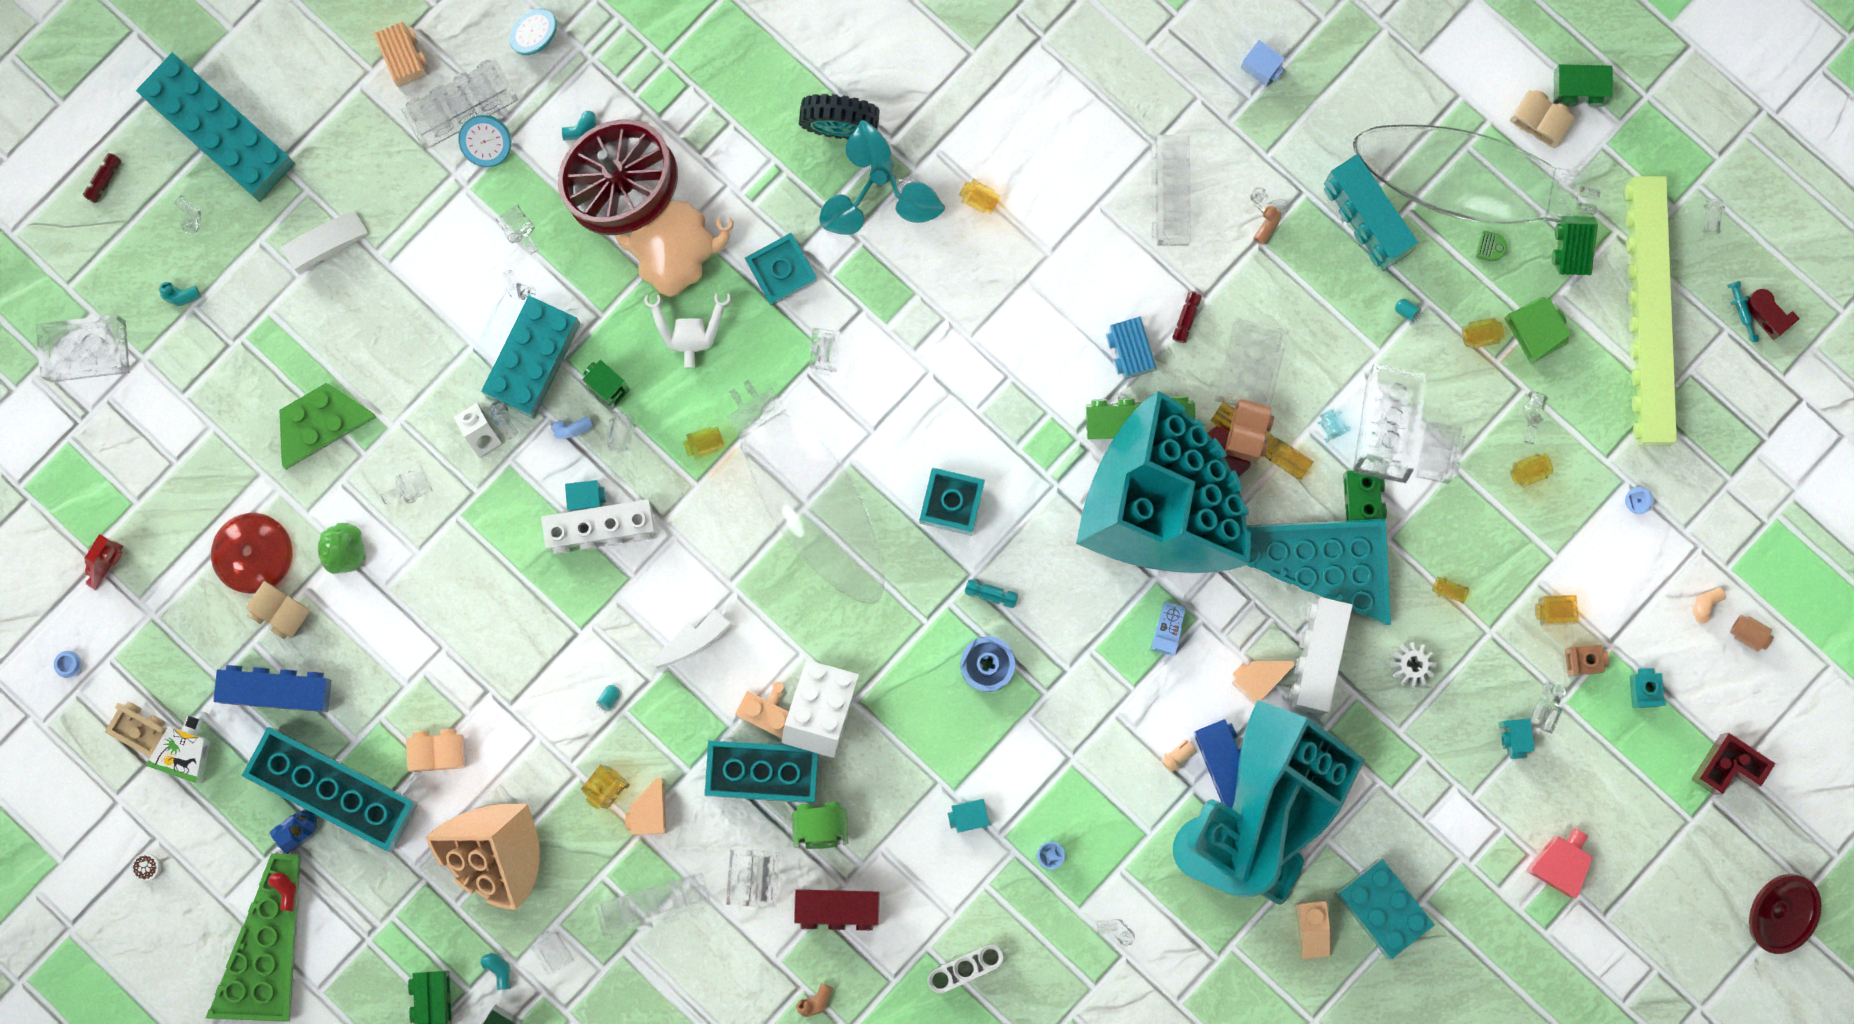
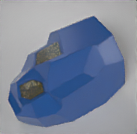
[269,811,317,854]

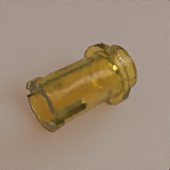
[1432,576,1469,604]

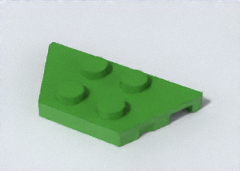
[279,383,376,470]

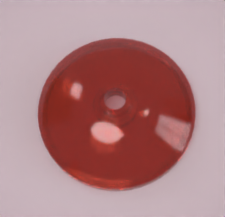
[211,513,293,594]

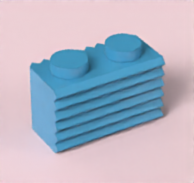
[1106,316,1156,380]

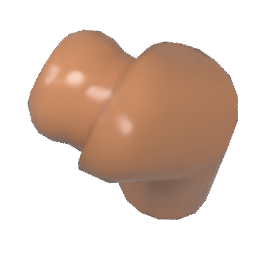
[1253,206,1282,245]
[796,983,834,1017]

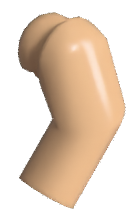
[1693,587,1726,623]

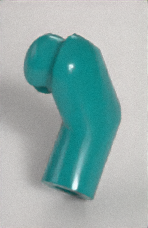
[562,110,597,141]
[159,282,201,306]
[481,953,511,990]

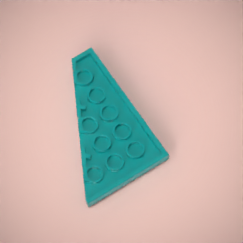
[1246,519,1391,625]

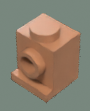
[1565,645,1609,676]

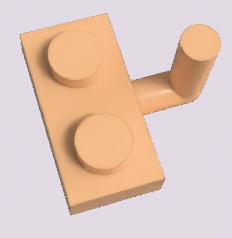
[735,681,789,739]

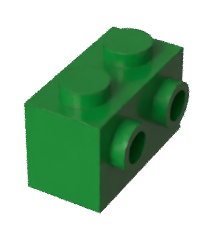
[1343,469,1387,521]

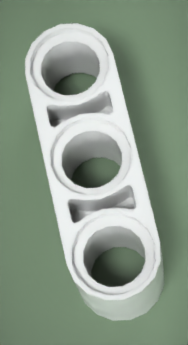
[928,944,1003,993]

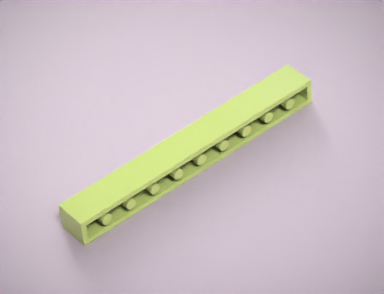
[1624,176,1677,446]

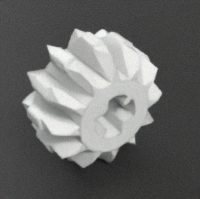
[1389,642,1437,689]

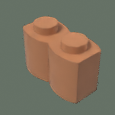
[1225,399,1274,463]

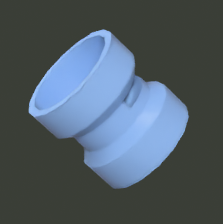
[1037,842,1065,869]

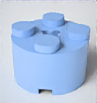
[960,636,1015,693]

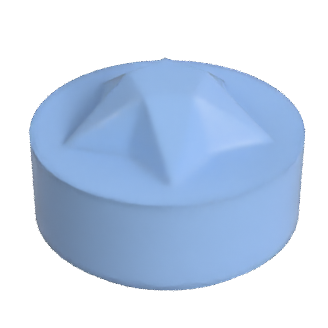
[1625,487,1654,514]

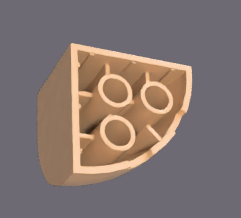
[426,804,540,910]

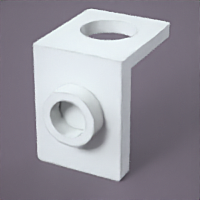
[454,403,502,457]

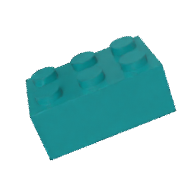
[1335,859,1435,960]

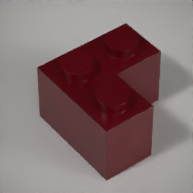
[1691,733,1776,795]

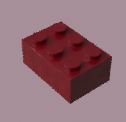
[794,889,880,931]

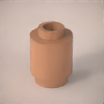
[1730,614,1774,652]

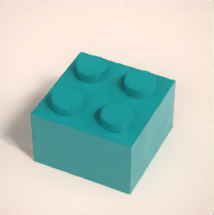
[919,467,985,536]

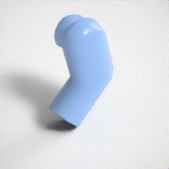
[551,416,593,439]

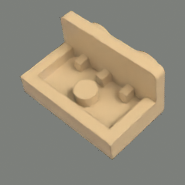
[105,701,167,757]

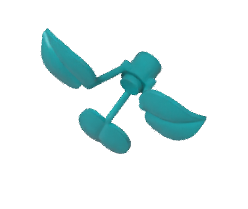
[819,120,945,235]

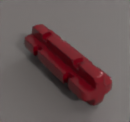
[83,153,121,203]
[1172,291,1202,343]

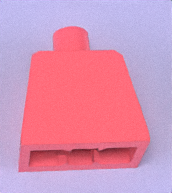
[1526,828,1592,898]

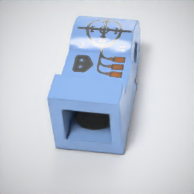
[1150,601,1186,656]

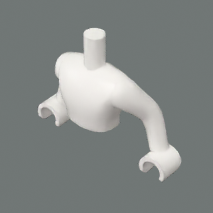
[644,293,732,369]

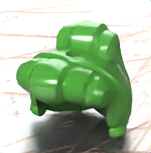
[318,522,366,574]

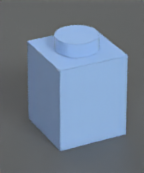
[1241,40,1285,86]

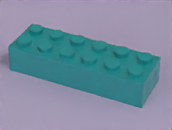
[135,52,296,202]
[241,727,419,852]

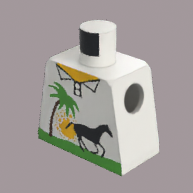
[146,715,210,784]

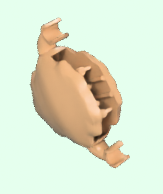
[615,200,734,298]

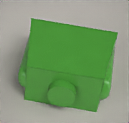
[1504,297,1571,364]

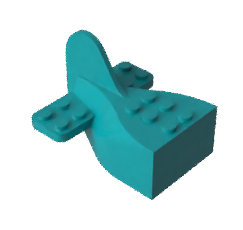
[1173,700,1365,905]

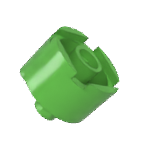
[792,802,849,849]

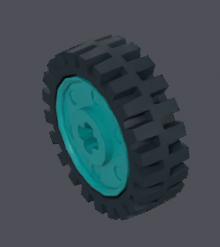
[799,94,880,140]

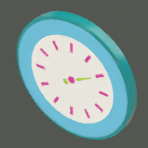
[509,9,557,55]
[458,115,512,167]

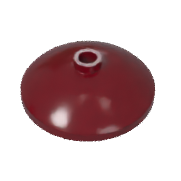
[1749,874,1822,954]

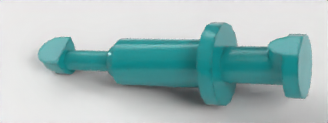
[1727,281,1759,342]

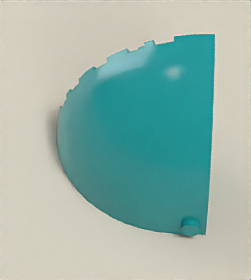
[1076,391,1251,573]

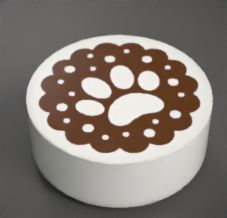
[131,854,161,881]

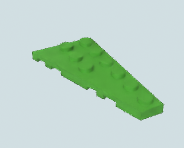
[205,854,301,1022]

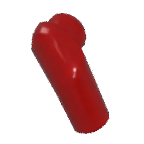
[268,872,297,911]

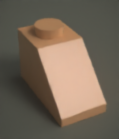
[1231,661,1295,705]
[625,778,666,835]
[1295,901,1330,959]

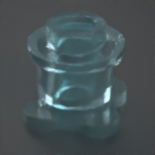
[1318,409,1352,443]

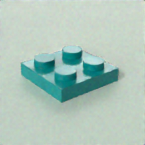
[745,232,818,306]

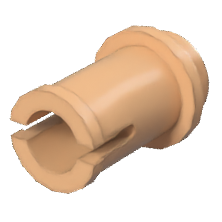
[1161,739,1197,773]

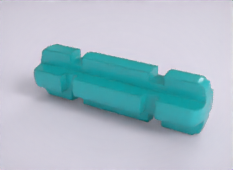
[965,579,1018,608]

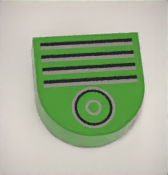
[1476,230,1507,261]

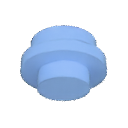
[54,651,82,678]

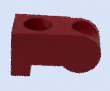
[1746,289,1800,340]

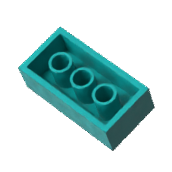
[1324,154,1419,271]
[481,295,581,419]
[704,740,819,804]

